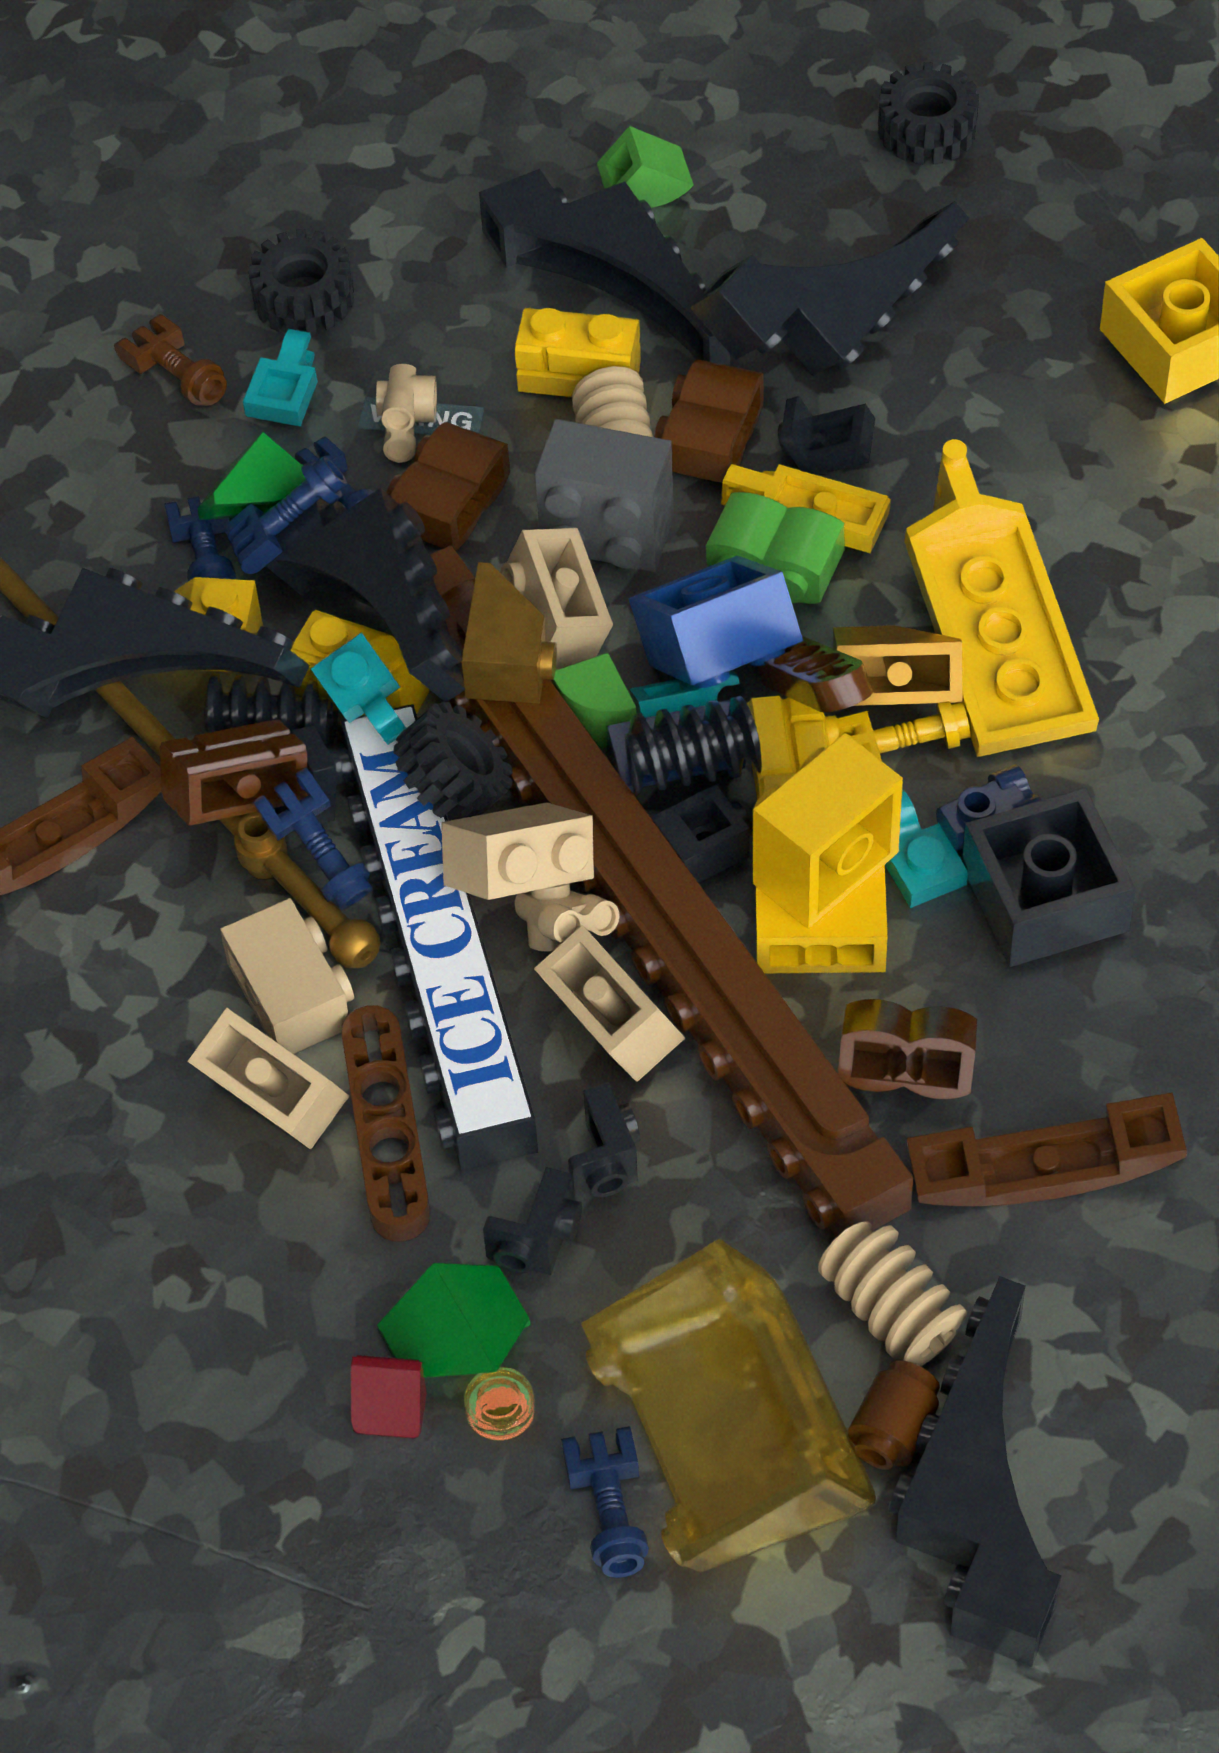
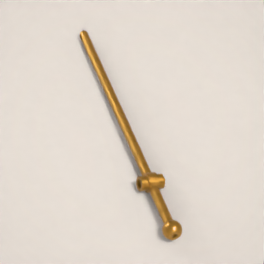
[0,557,380,968]

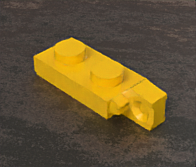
[721,464,891,554]

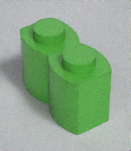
[706,492,845,604]

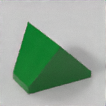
[197,432,306,520]
[377,1263,531,1378]

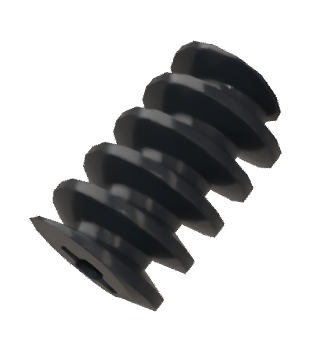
[204,673,338,748]
[624,696,762,795]

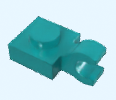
[243,329,318,427]
[311,632,406,745]
[629,670,739,718]
[885,789,968,908]

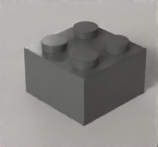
[535,419,674,572]

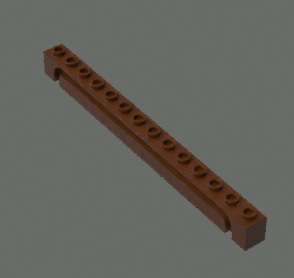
[430,545,913,1238]

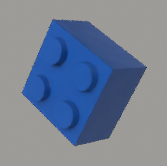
[628,556,803,688]

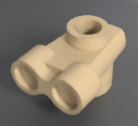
[376,364,437,463]
[515,883,619,951]

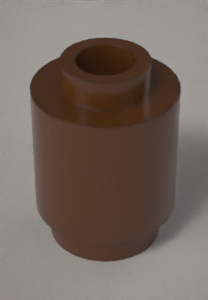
[848,1360,940,1470]

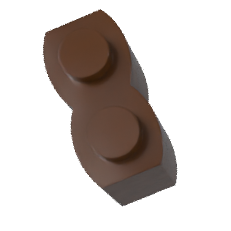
[654,359,764,483]
[386,422,510,551]
[838,999,977,1099]

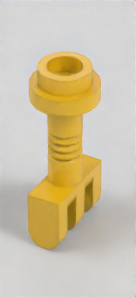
[837,701,971,761]

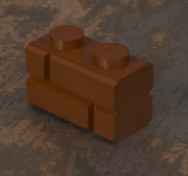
[160,719,308,826]

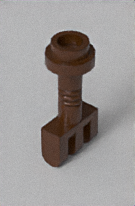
[114,314,227,406]

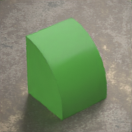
[597,126,694,208]
[551,653,637,748]

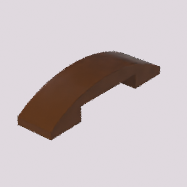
[0,736,161,895]
[907,1092,1187,1206]

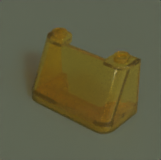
[581,1239,876,1572]

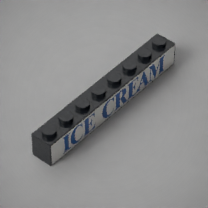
[335,704,538,1171]

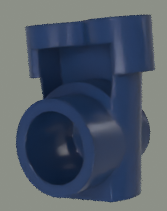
[936,764,1042,857]

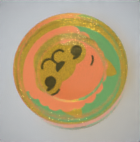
[464,1367,535,1441]

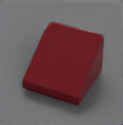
[351,1355,427,1438]

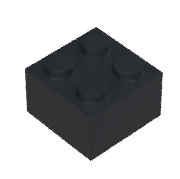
[962,788,1136,968]

